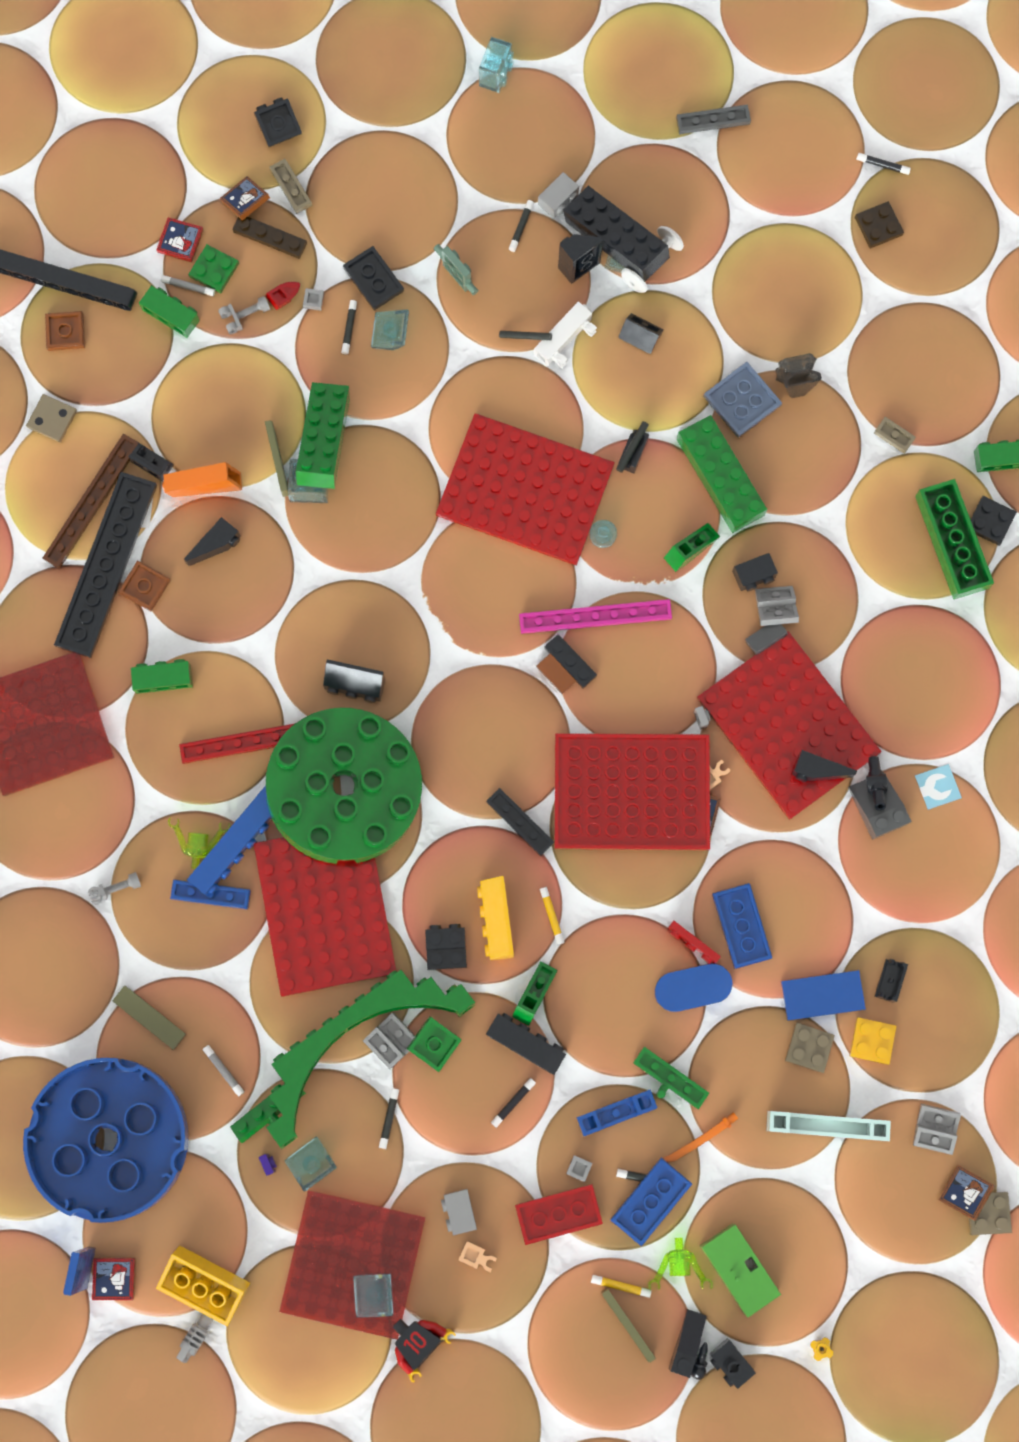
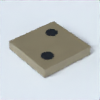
[26,394,77,443]

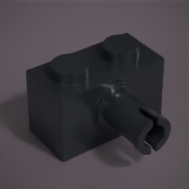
[709,1338,756,1389]

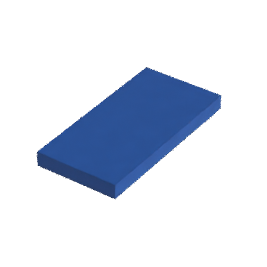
[712,883,772,969]
[781,970,866,1021]
[610,1157,692,1247]
[63,1247,96,1296]

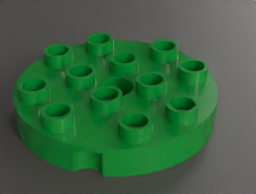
[266,708,422,864]

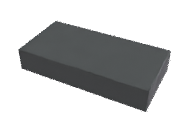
[745,624,788,655]

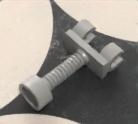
[218,296,270,334]
[88,872,141,904]

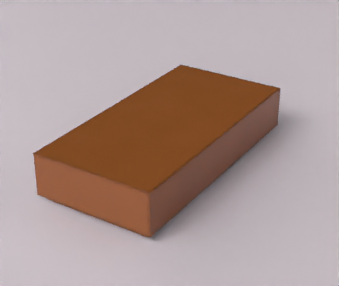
[536,653,576,694]

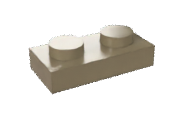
[874,417,916,454]

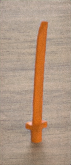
[663,1112,738,1162]

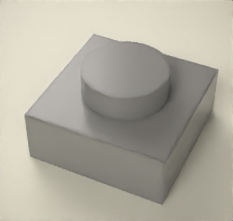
[303,288,324,311]
[694,706,711,730]
[566,1155,593,1182]

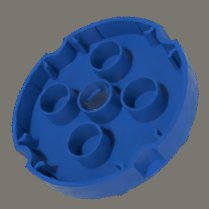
[23,1058,189,1223]

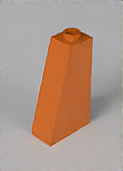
[162,462,242,497]

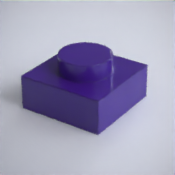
[259,1154,277,1176]

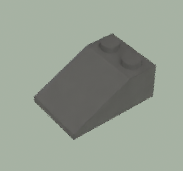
[848,772,912,840]

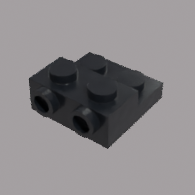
[254,97,302,148]
[425,924,467,970]

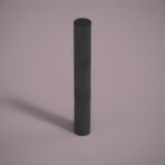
[499,331,552,341]
[616,421,649,473]

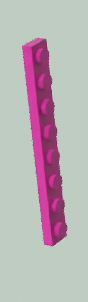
[519,599,672,634]

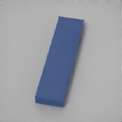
[170,880,251,910]

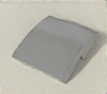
[755,586,799,626]
[363,1012,415,1069]
[913,1103,961,1155]

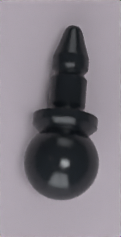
[691,1342,708,1380]

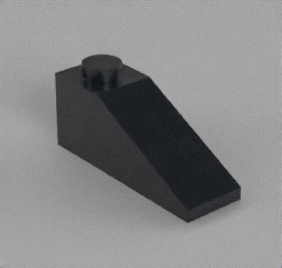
[184,517,241,566]
[792,750,857,782]
[669,1309,707,1378]

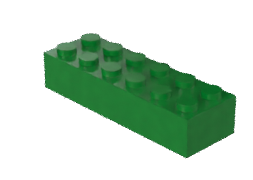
[296,382,350,489]
[676,415,767,533]
[915,479,994,600]

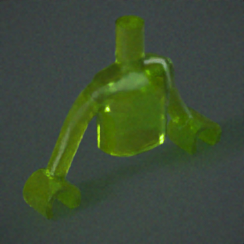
[168,817,230,869]
[648,1237,713,1291]

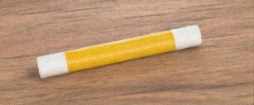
[539,887,565,945]
[591,1275,652,1298]

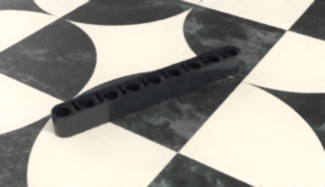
[0,249,138,311]

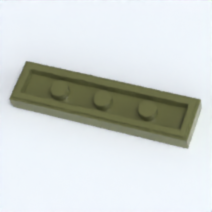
[265,420,290,497]
[112,986,186,1050]
[601,1288,656,1363]

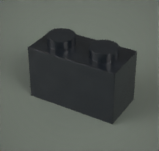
[732,553,778,592]

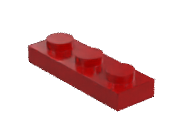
[668,921,721,964]

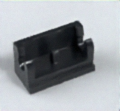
[617,430,649,474]
[128,443,174,482]
[874,959,908,1003]

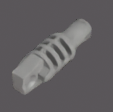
[176,1314,213,1363]

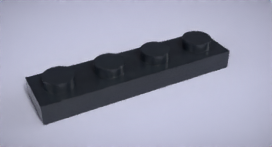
[486,788,554,857]

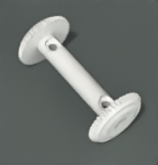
[621,226,684,293]

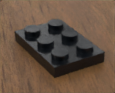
[343,246,404,310]

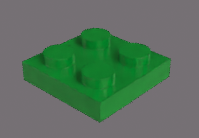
[188,244,239,293]
[406,1016,462,1072]

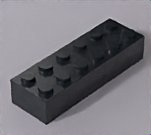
[563,186,670,282]

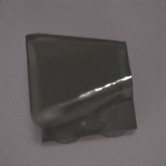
[776,353,822,398]

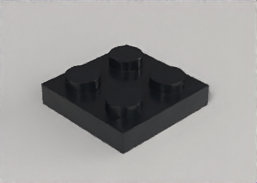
[970,496,1017,546]

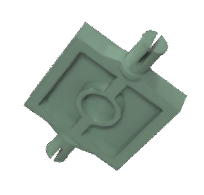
[433,244,479,295]

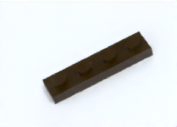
[232,217,307,259]

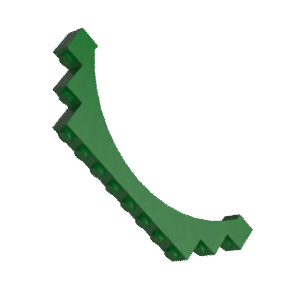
[266,970,475,1150]

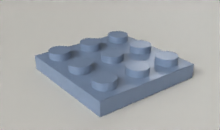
[703,362,782,438]

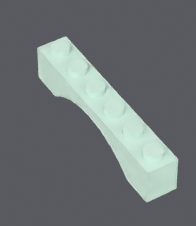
[766,1111,891,1141]

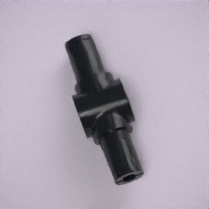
[866,756,888,810]

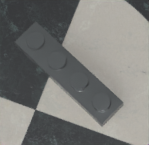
[676,104,751,134]

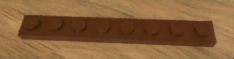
[42,434,139,569]

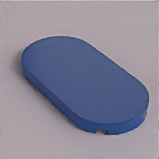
[655,964,733,1012]

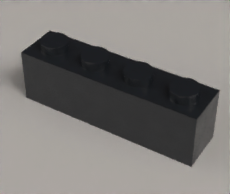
[486,1013,566,1075]

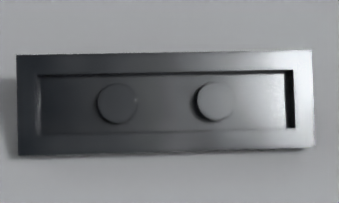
[544,634,597,689]

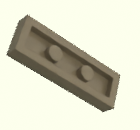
[269,159,312,214]

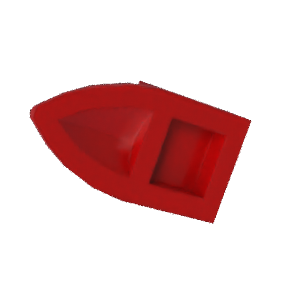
[265,282,300,310]

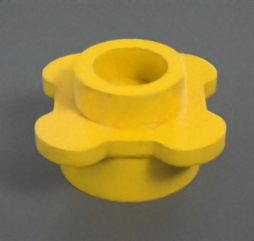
[810,1337,833,1361]

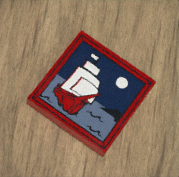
[156,217,203,262]
[92,1258,135,1300]

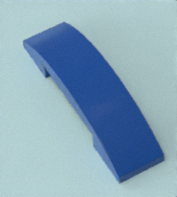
[576,1089,657,1137]

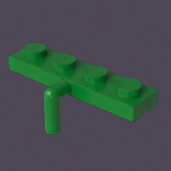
[633,1047,709,1110]
[230,1085,306,1143]

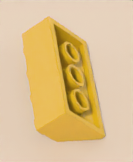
[477,876,514,961]
[156,1245,250,1326]

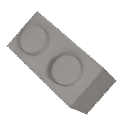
[538,172,579,218]
[441,1189,477,1236]

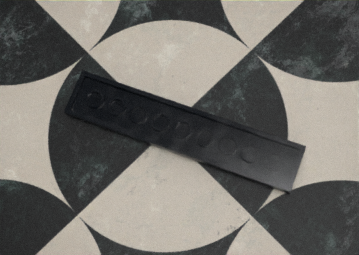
[54,472,157,658]

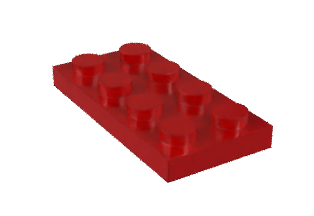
[515,1184,603,1245]

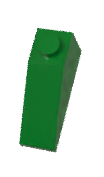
[664,523,720,572]
[512,961,558,1026]

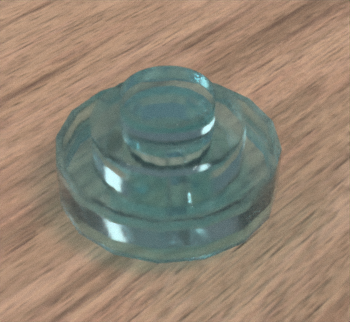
[589,520,617,548]

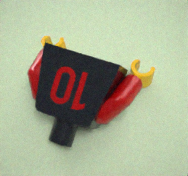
[393,1319,456,1382]

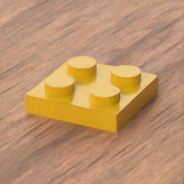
[849,1017,896,1065]

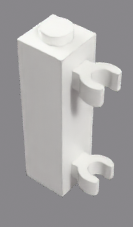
[534,301,597,368]

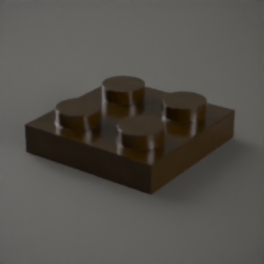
[854,201,904,249]

